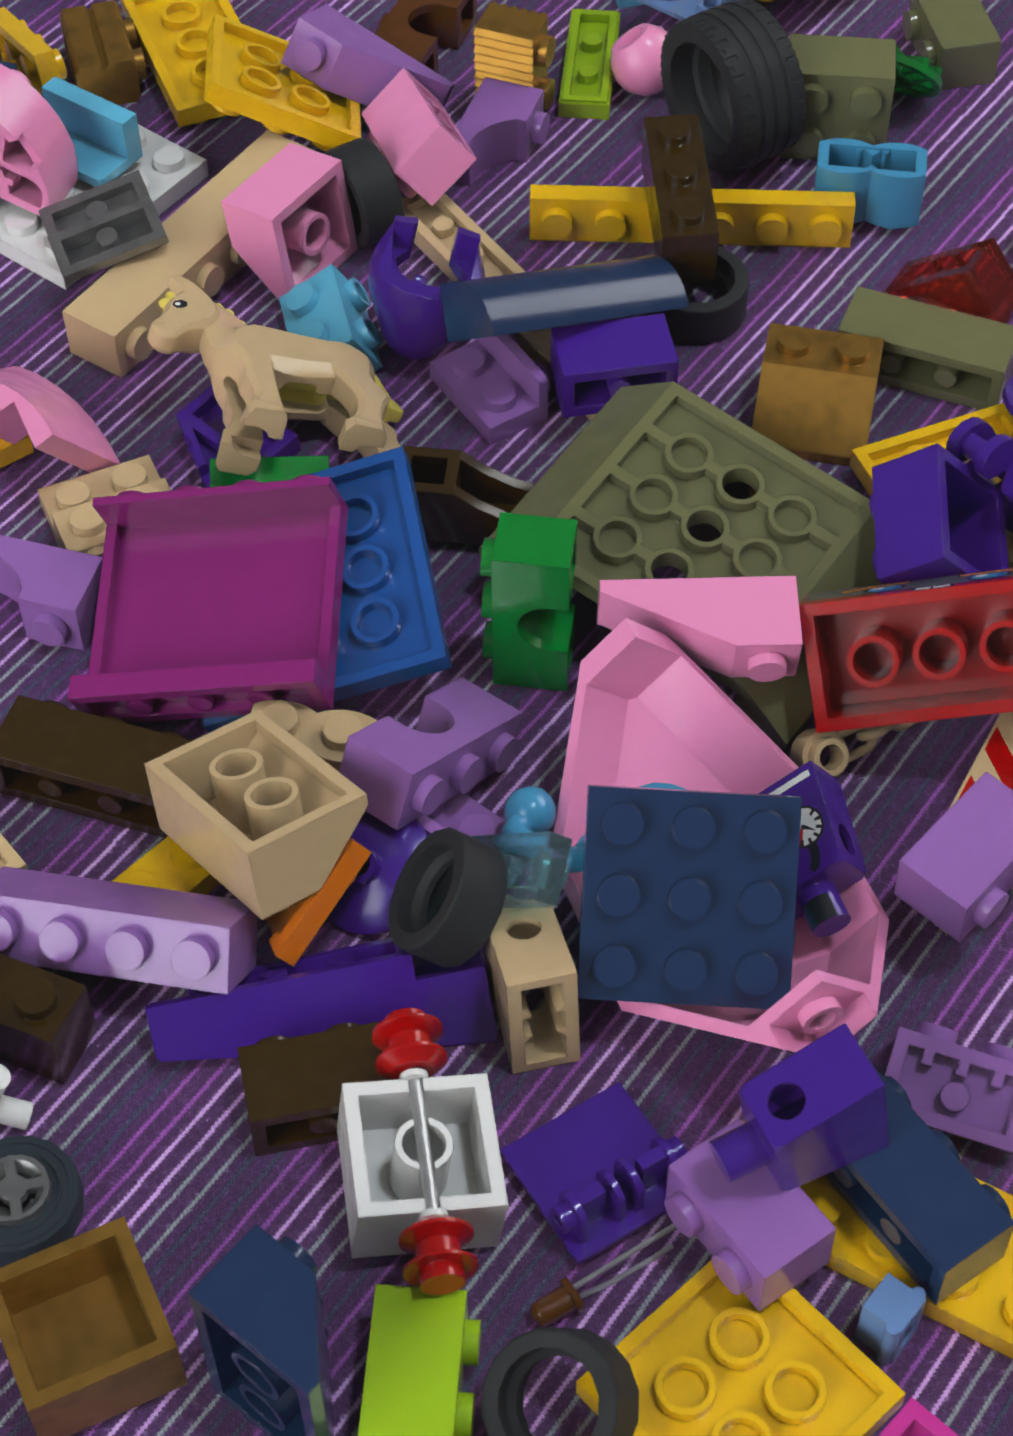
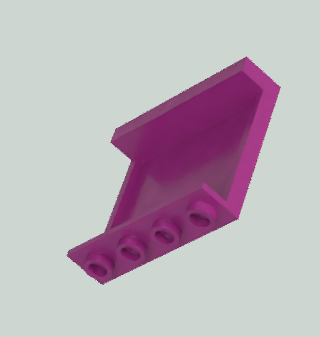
[68,475,348,723]

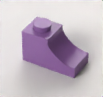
[455,77,550,186]
[0,535,103,651]

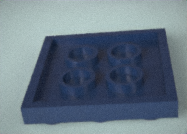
[577,784,802,1009]

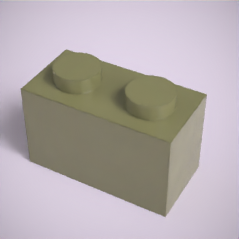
[902,0,1002,90]

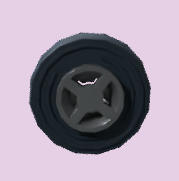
[0,1135,84,1267]

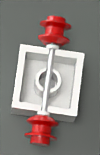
[337,1008,509,1295]

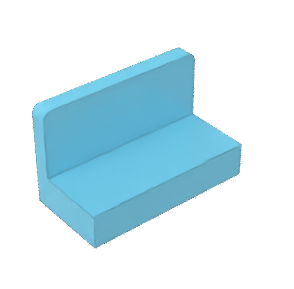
[41,76,143,187]

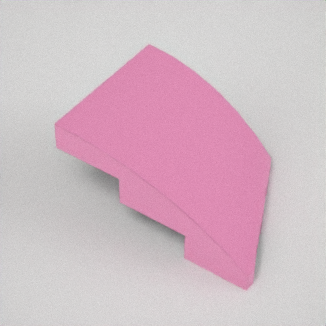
[0,366,120,473]

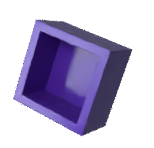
[869,443,1008,584]

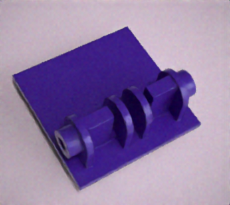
[500,1082,687,1266]

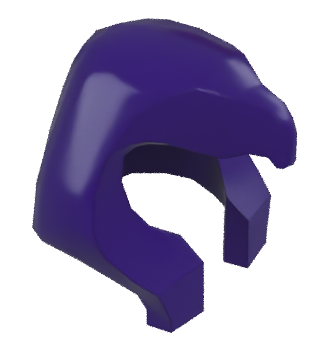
[367,215,485,360]

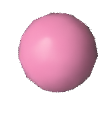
[610,23,668,96]

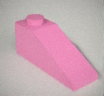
[597,576,803,682]

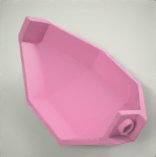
[553,618,889,1052]

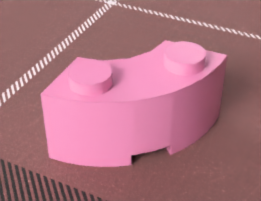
[0,63,78,216]

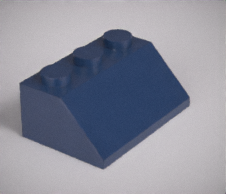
[188,1224,334,1436]

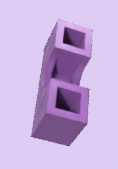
[339,677,523,830]

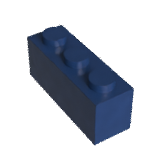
[824,1063,1013,1305]

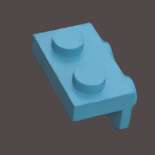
[279,264,383,372]

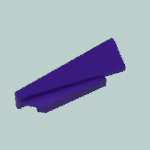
[145,938,497,1062]

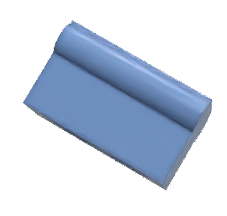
[855,1273,927,1366]

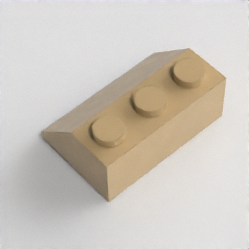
[144,709,369,920]

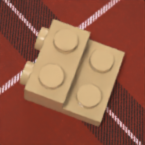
[37,455,171,557]

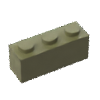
[838,286,1013,410]

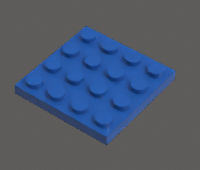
[203,446,453,733]

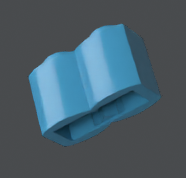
[814,138,928,229]

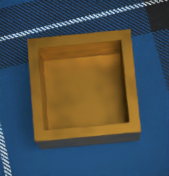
[0,1216,188,1436]

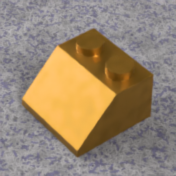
[752,323,884,466]

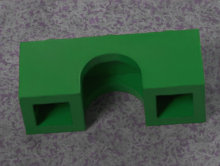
[480,512,578,692]

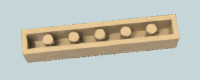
[62,130,315,378]

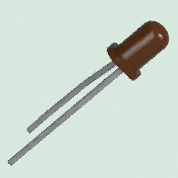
[530,1223,676,1328]

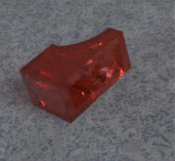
[884,238,1013,323]

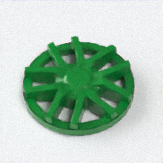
[894,46,943,98]

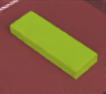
[558,9,621,120]

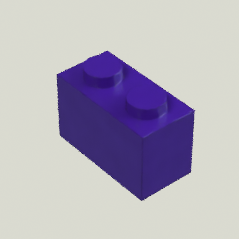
[550,313,679,418]

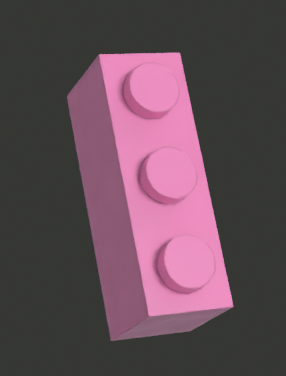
[361,67,477,206]

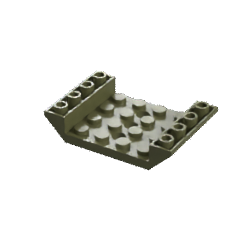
[479,381,883,750]

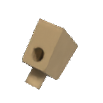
[485,899,581,1074]

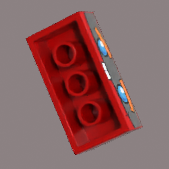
[799,568,1013,733]

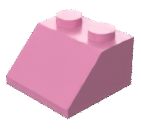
[221,142,359,300]

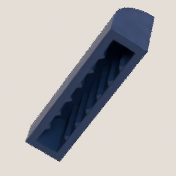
[439,255,689,342]

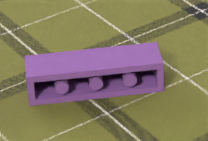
[0,866,258,995]

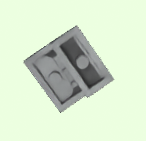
[38,170,169,284]

